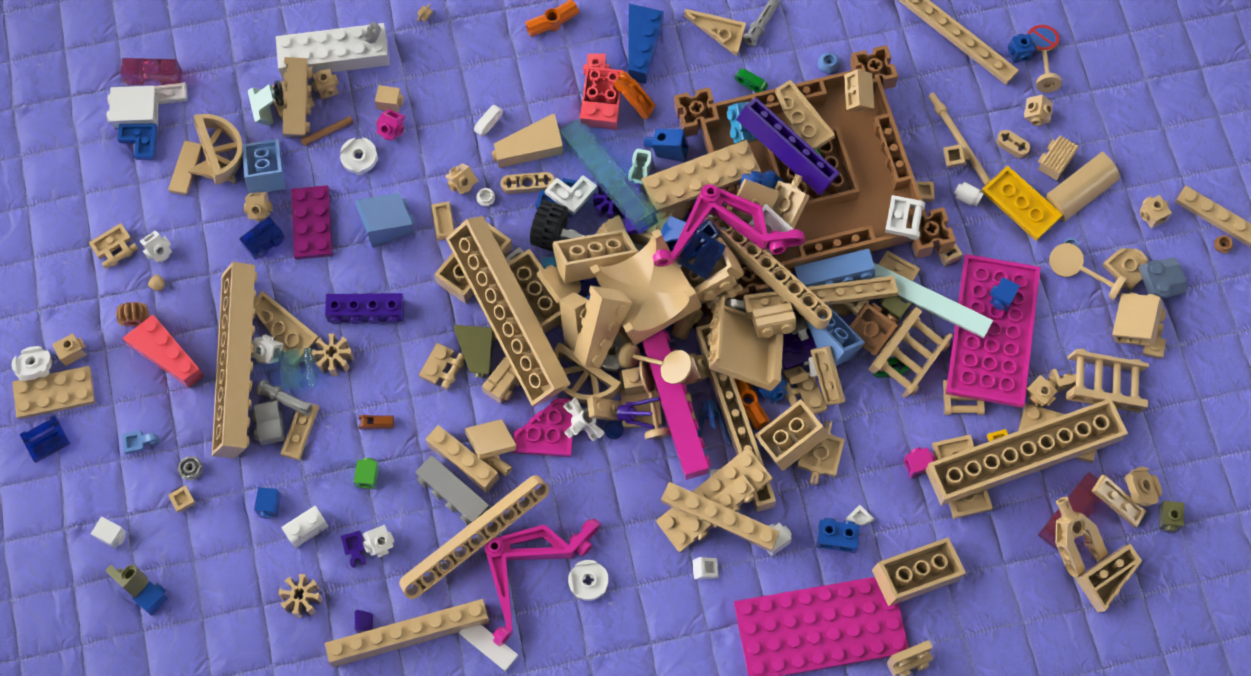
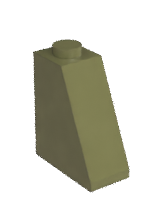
[454,325,494,378]

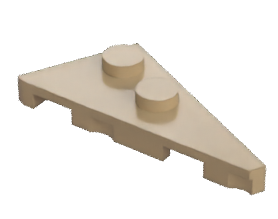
[684,9,746,56]

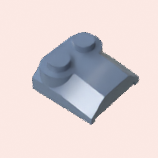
[1139,257,1187,300]

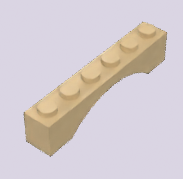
[661,482,780,552]

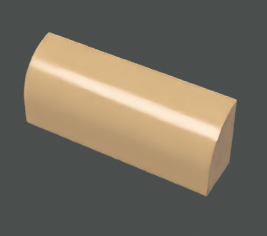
[1045,151,1120,222]

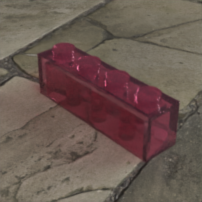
[1038,472,1102,550]

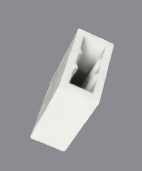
[107,86,159,128]

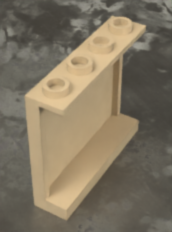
[707,296,783,391]

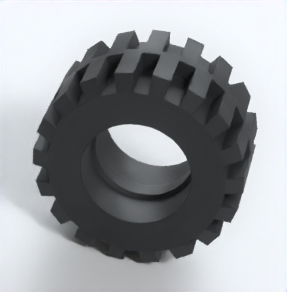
[530,200,568,252]

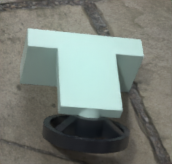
[248,80,284,126]

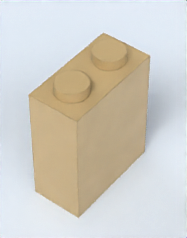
[1112,292,1163,347]

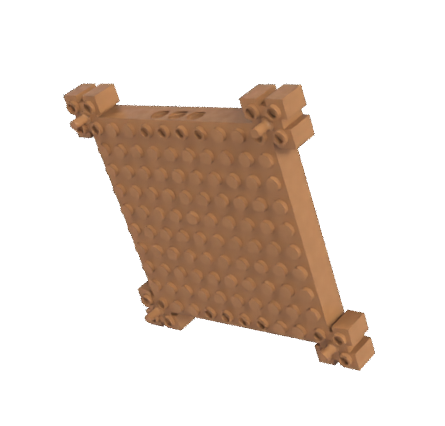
[674,45,956,301]

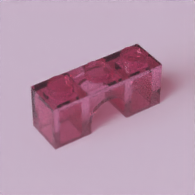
[120,58,182,85]

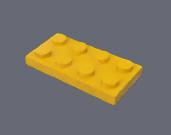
[981,165,1063,241]

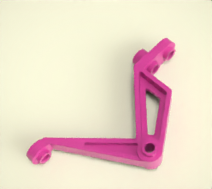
[652,184,805,267]
[485,518,601,647]

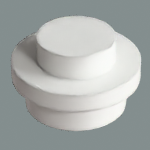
[476,188,495,206]

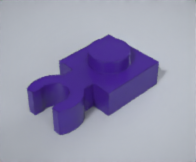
[341,531,366,568]

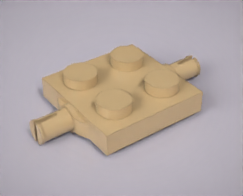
[772,174,810,229]
[797,421,845,486]

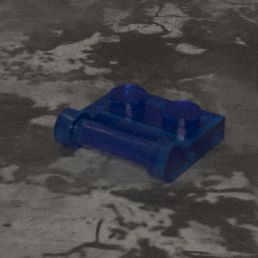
[676,229,727,280]
[20,414,71,463]

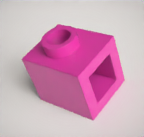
[903,447,936,478]

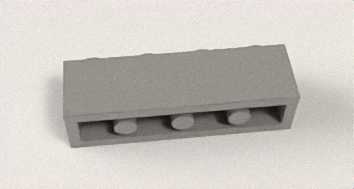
[415,455,490,526]

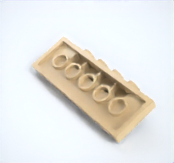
[656,447,773,553]

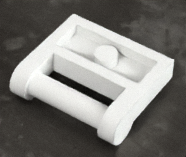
[885,195,925,240]

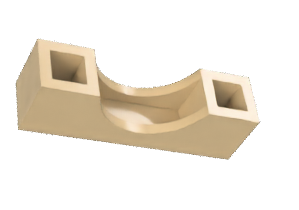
[425,425,499,494]

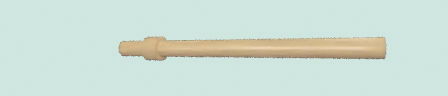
[928,92,991,186]

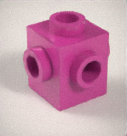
[376,109,405,140]

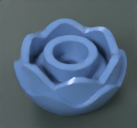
[818,52,840,74]

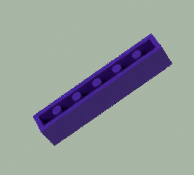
[736,97,839,195]

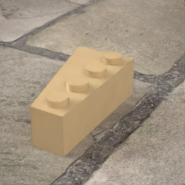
[283,57,312,138]
[574,286,632,369]

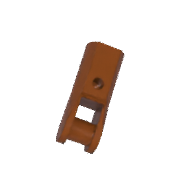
[358,415,394,430]

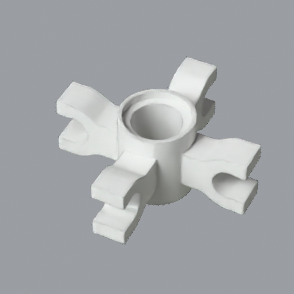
[563,398,604,442]

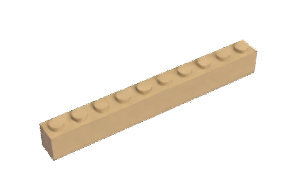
[696,323,776,513]

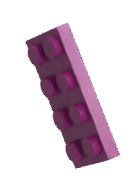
[291,185,333,260]

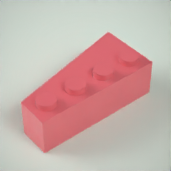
[122,315,204,388]

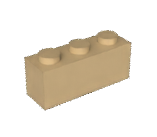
[559,292,587,351]

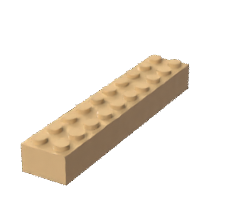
[446,216,571,406]
[212,262,257,459]
[925,398,1128,506]

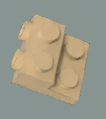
[887,640,933,676]

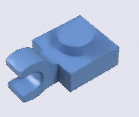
[122,430,159,455]

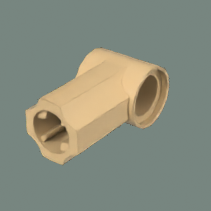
[671,309,703,339]

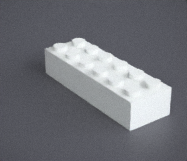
[276,23,390,79]

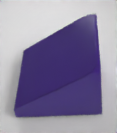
[355,610,373,633]

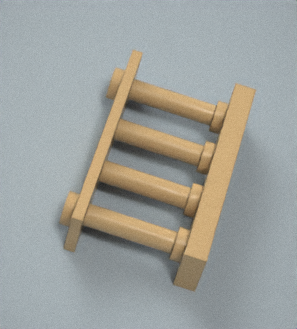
[868,307,953,398]
[1066,349,1149,413]

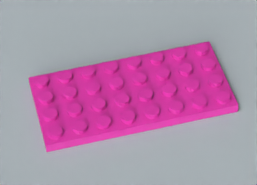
[945,254,1041,408]
[734,577,909,676]

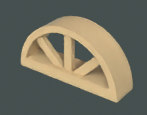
[194,114,242,185]
[554,342,624,404]

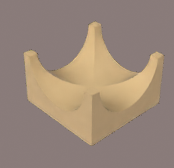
[590,229,702,346]

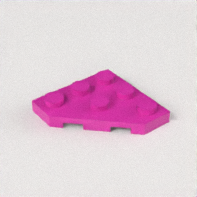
[512,398,573,457]

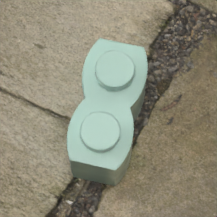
[628,149,651,193]

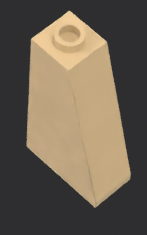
[491,114,564,168]

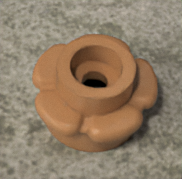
[1214,235,1233,254]

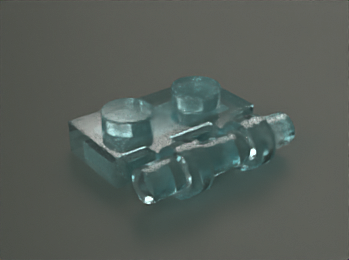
[278,348,317,390]

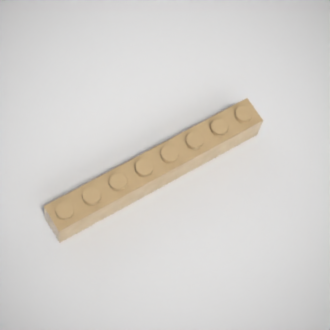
[325,599,490,667]

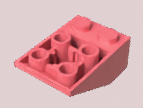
[580,66,623,130]

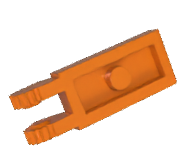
[613,71,656,119]

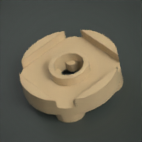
[1125,467,1162,507]

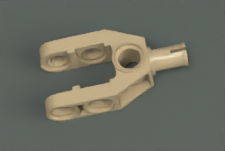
[1055,497,1108,578]

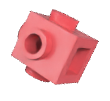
[583,53,610,75]

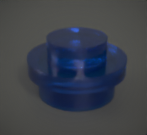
[604,420,624,440]

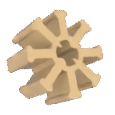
[312,334,353,376]
[278,574,322,618]

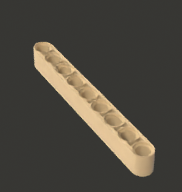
[706,212,832,330]
[399,475,549,599]

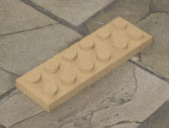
[641,140,761,214]

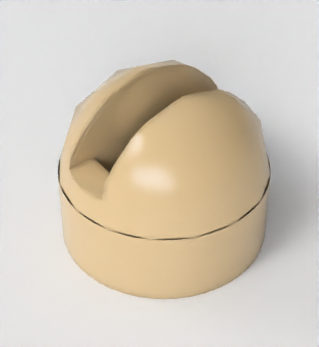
[148,274,165,291]

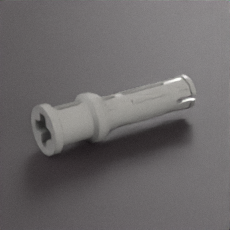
[742,0,780,47]
[256,379,313,416]

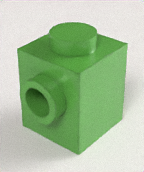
[354,458,379,490]

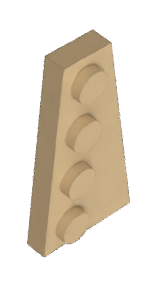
[775,80,835,150]
[253,291,320,367]

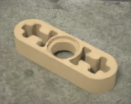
[501,172,554,194]

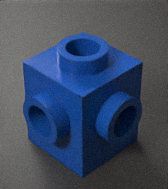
[1008,34,1036,63]
[758,376,788,404]

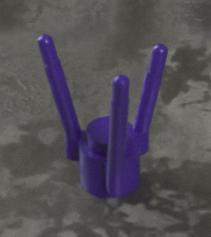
[617,397,660,429]

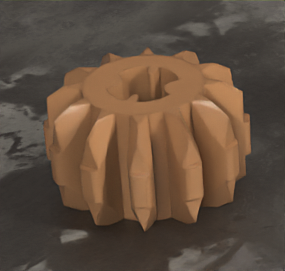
[116,302,150,327]

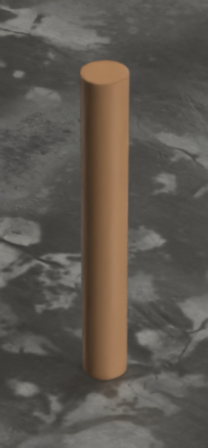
[301,116,353,146]

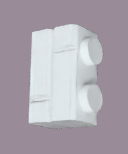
[281,506,329,548]

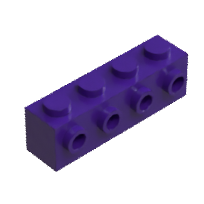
[325,293,405,324]

